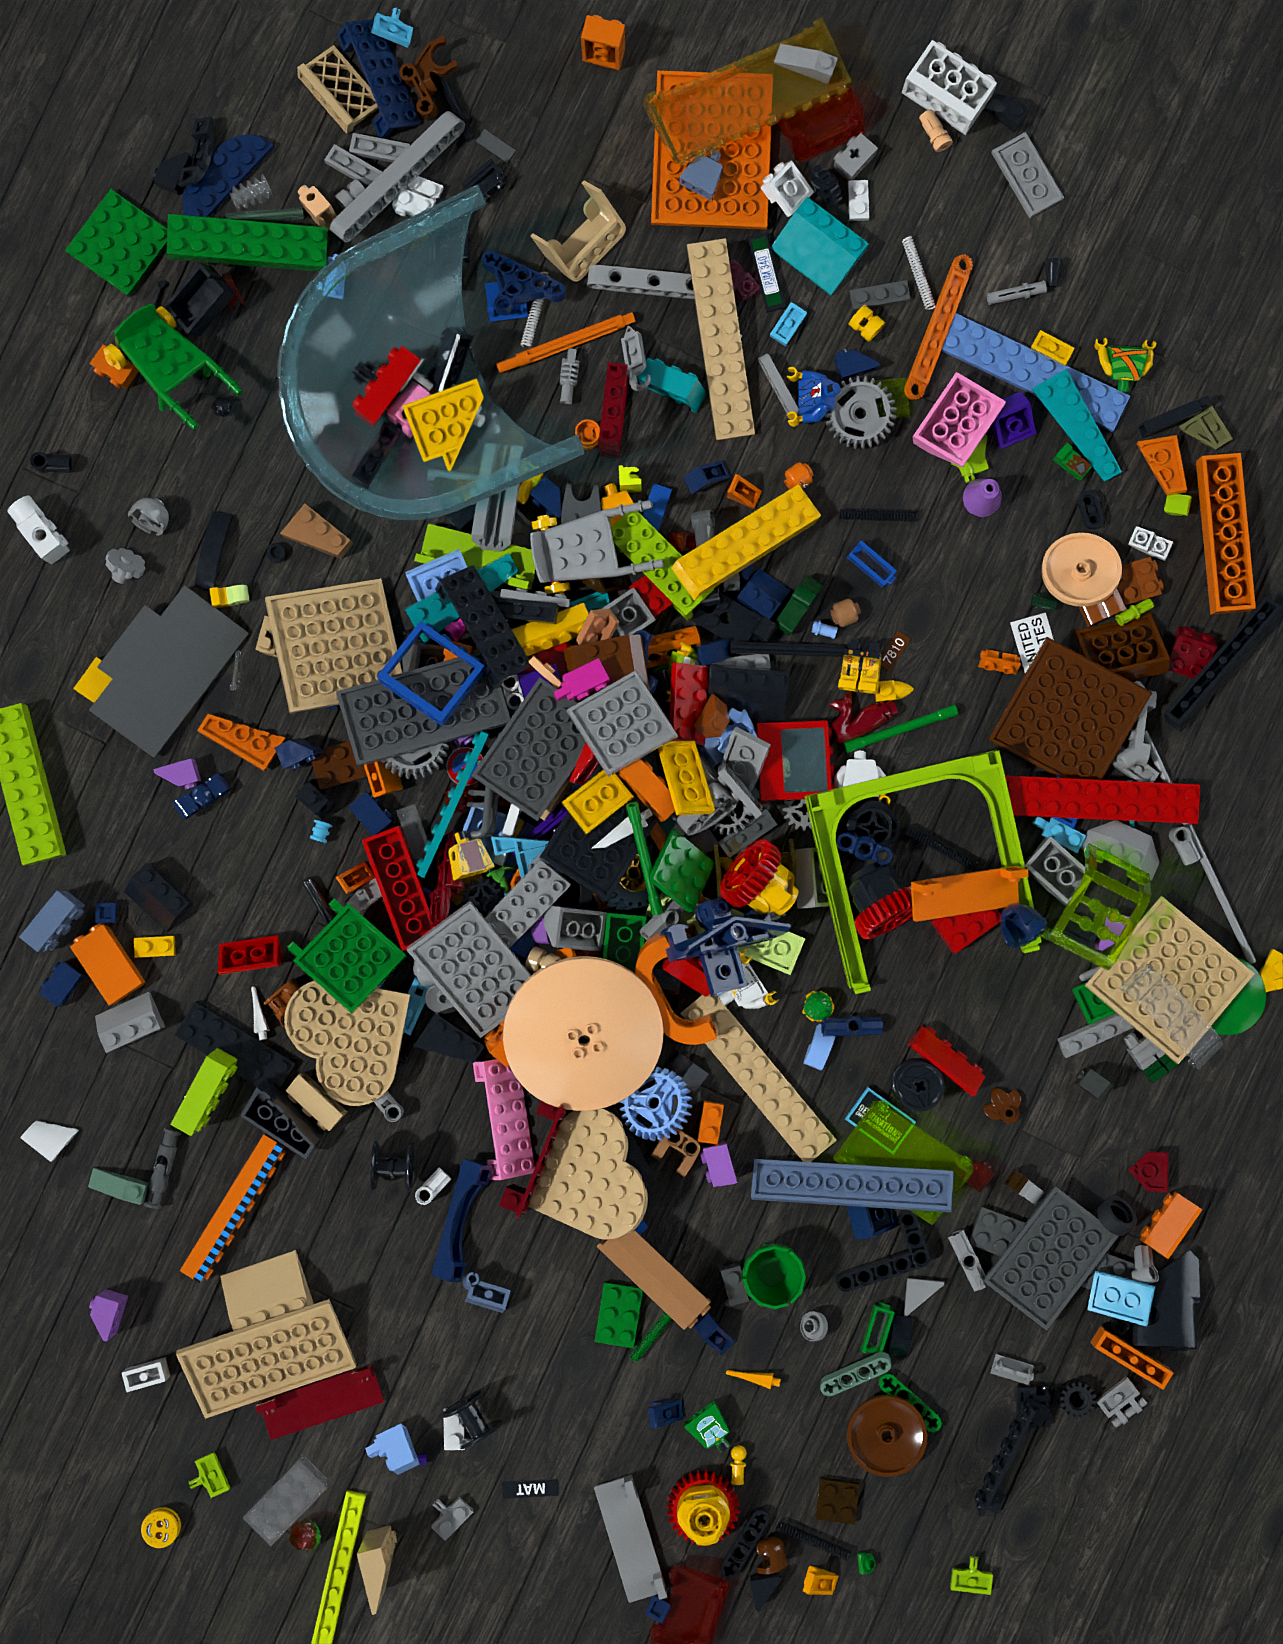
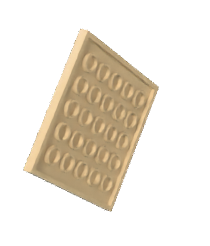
[265,579,402,713]
[1084,896,1255,1064]

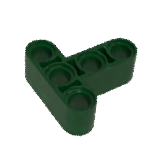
[775,575,824,636]

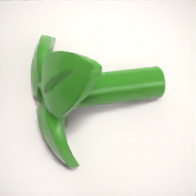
[485,866,518,895]

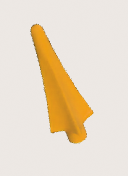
[726,1370,780,1389]

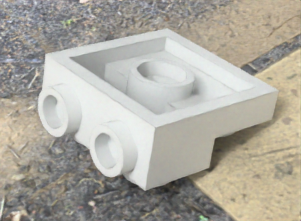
[760,160,814,217]
[392,176,444,223]

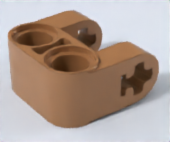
[651,1128,700,1177]

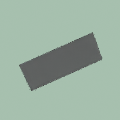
[476,129,516,162]

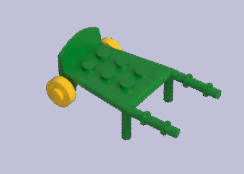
[103,303,243,430]

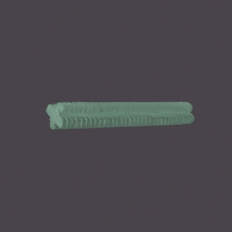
[226,208,304,222]

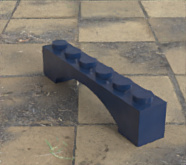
[431,1159,493,1282]

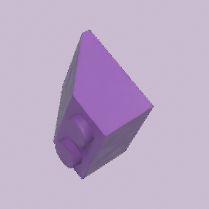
[700,1140,737,1187]
[89,1289,128,1342]

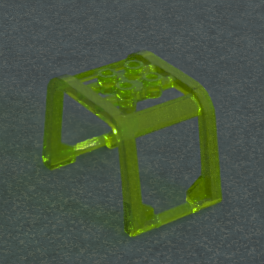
[1040,843,1151,971]

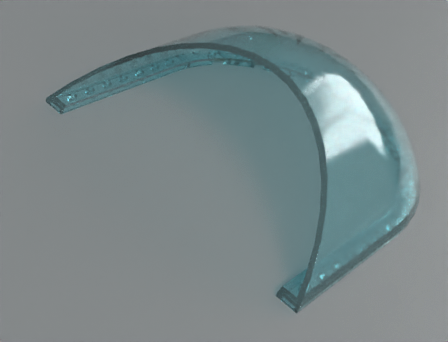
[277,184,586,520]

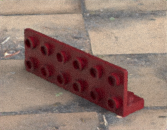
[499,1100,567,1218]
[255,1364,384,1440]

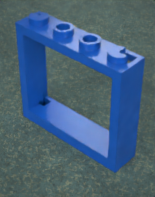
[377,621,485,727]

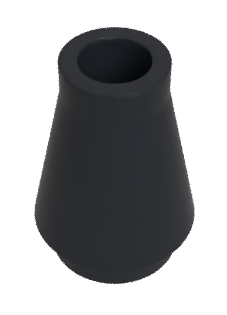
[1044,258,1064,287]

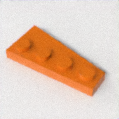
[197,714,286,772]

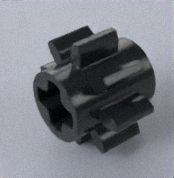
[352,361,376,385]

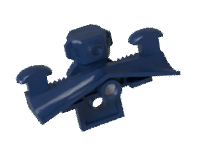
[659,897,791,995]

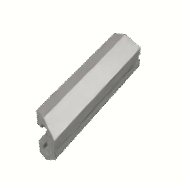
[471,444,525,551]

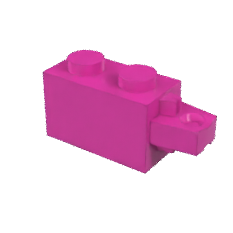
[553,658,610,701]

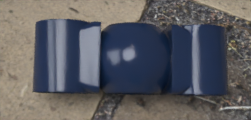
[172,772,231,820]
[837,832,893,865]

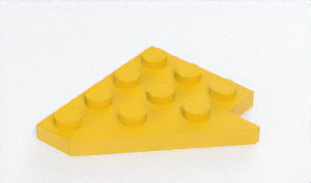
[402,378,484,471]

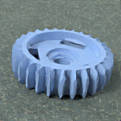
[620,1067,692,1141]

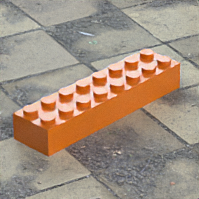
[1196,453,1256,615]

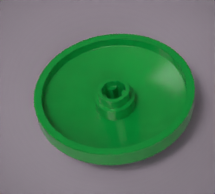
[1208,958,1266,1035]

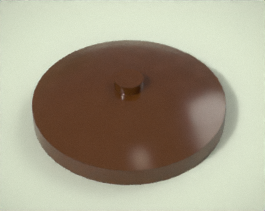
[847,1395,927,1477]

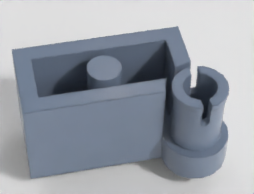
[462,1272,511,1313]

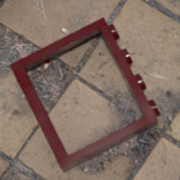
[598,362,628,459]

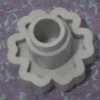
[105,548,145,584]

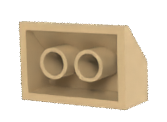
[286,1072,348,1131]

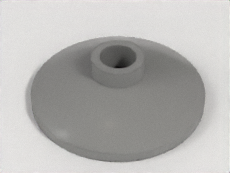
[425,985,457,1014]

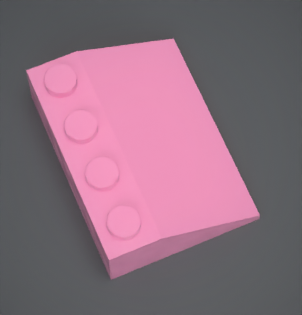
[913,372,1006,467]

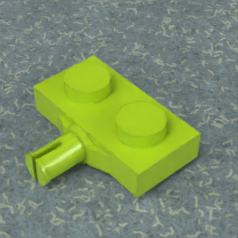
[189,1451,231,1498]
[950,1556,993,1595]

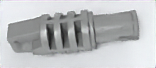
[560,348,580,404]

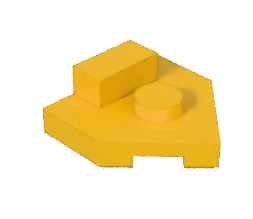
[1259,949,1283,992]

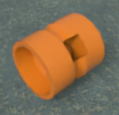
[575,419,600,450]

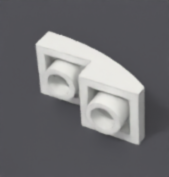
[1129,526,1173,561]

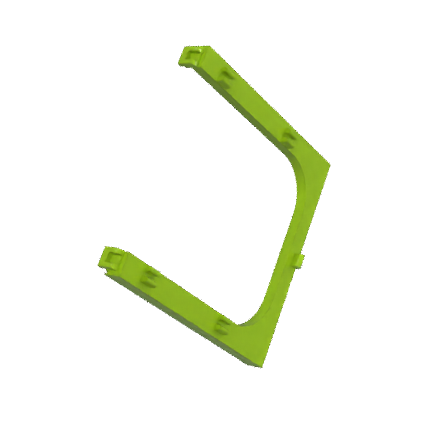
[804,750,1041,994]

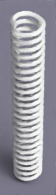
[902,236,936,310]
[521,272,549,347]

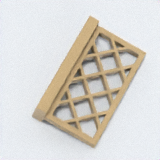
[297,45,379,134]

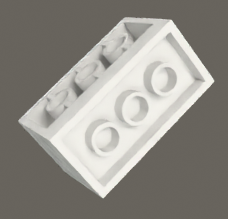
[902,40,997,135]

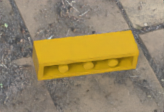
[511,603,589,656]

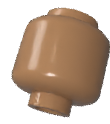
[830,599,861,627]

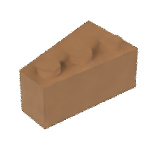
[280,504,353,559]

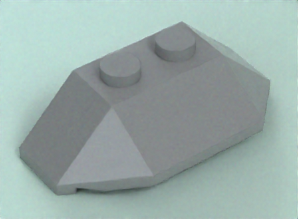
[1080,820,1160,881]

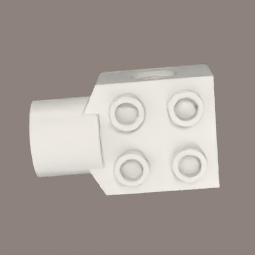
[8,496,70,565]

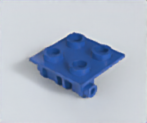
[485,282,528,322]

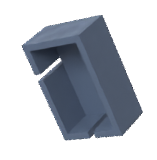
[19,890,85,952]

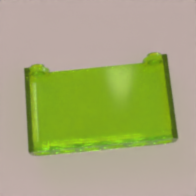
[833,1100,974,1225]

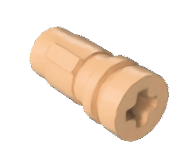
[919,109,953,153]

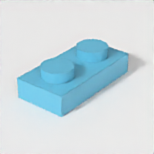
[770,302,807,346]

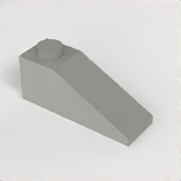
[774,44,838,84]

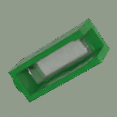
[860,1302,895,1354]

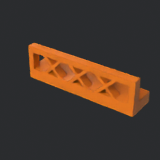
[647,626,701,668]

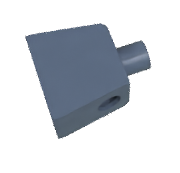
[679,149,723,201]

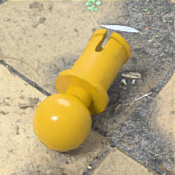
[730,1445,746,1485]

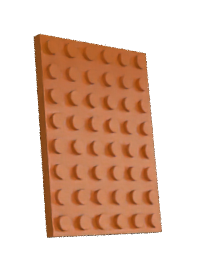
[651,70,773,230]

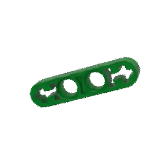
[878,1372,942,1432]

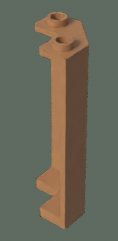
[596,1230,711,1330]

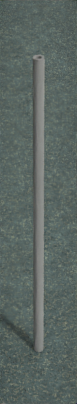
[1144,730,1256,964]

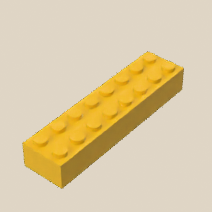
[671,484,821,600]

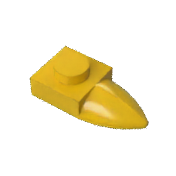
[875,680,914,702]

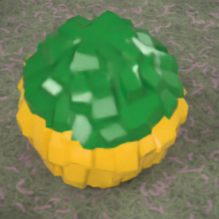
[802,991,834,1022]

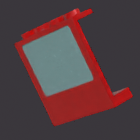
[756,721,835,804]

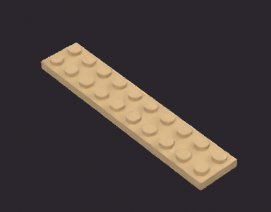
[687,238,755,441]
[680,994,836,1162]

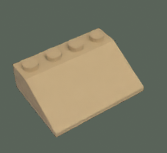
[220,1250,314,1331]
[357,1525,397,1615]

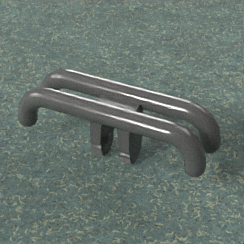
[467,759,499,839]

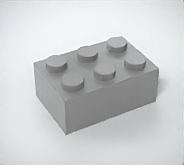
[1024,836,1095,906]

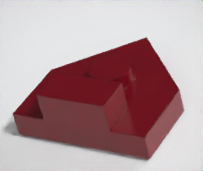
[1128,1151,1169,1192]

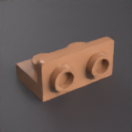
[576,609,619,645]

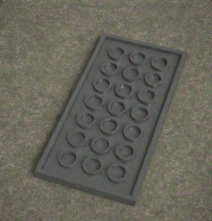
[336,651,510,767]

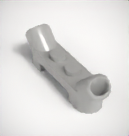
[1117,681,1157,769]

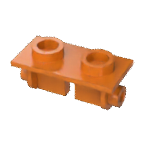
[978,649,1021,674]

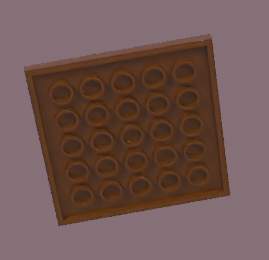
[988,636,1152,780]

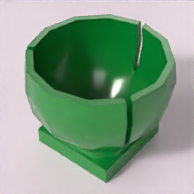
[741,1243,806,1309]

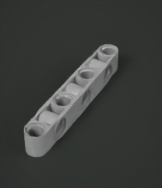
[587,265,695,299]

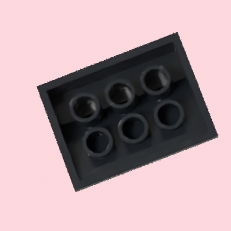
[707,664,789,726]

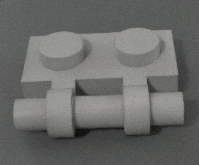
[1096,1376,1147,1428]

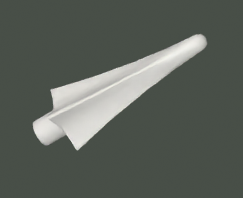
[251,986,270,1040]

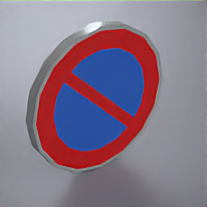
[446,747,483,786]

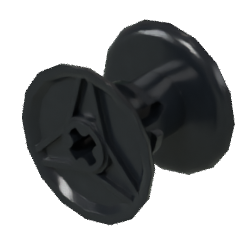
[891,1059,945,1111]
[370,1141,414,1192]
[441,1389,503,1449]

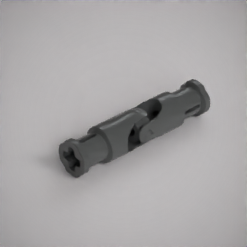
[144,1127,181,1209]

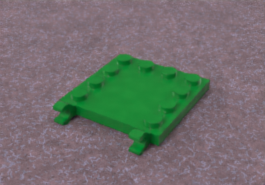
[287,899,407,1014]

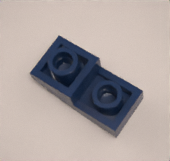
[696,638,731,666]

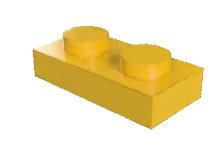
[1030,330,1075,366]
[134,936,176,958]

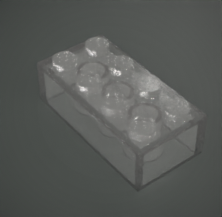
[243,1454,331,1546]

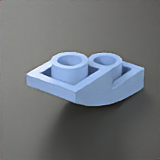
[803,1024,836,1070]

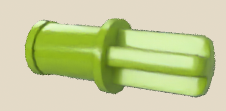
[1115,598,1154,626]

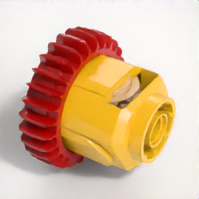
[720,839,798,916]
[666,1470,740,1546]

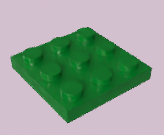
[648,829,715,913]

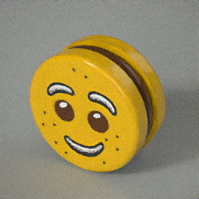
[141,1507,181,1548]

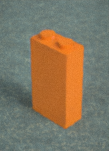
[70,923,146,1006]

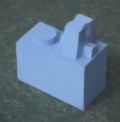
[365,1424,420,1475]

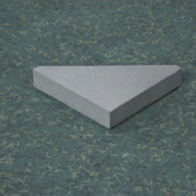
[904,1278,944,1316]

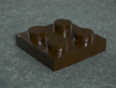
[815,1477,860,1525]

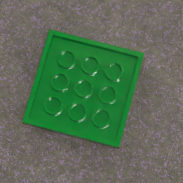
[65,189,168,297]

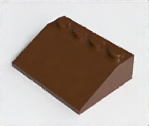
[1075,613,1170,681]

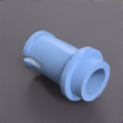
[811,620,838,639]

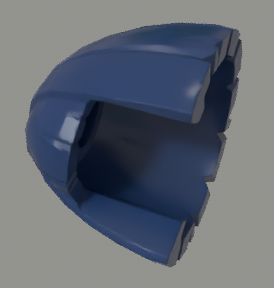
[1001,904,1047,948]

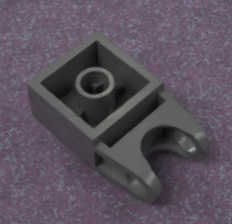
[561,484,601,524]

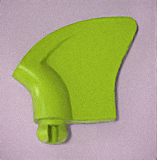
[951,434,989,483]

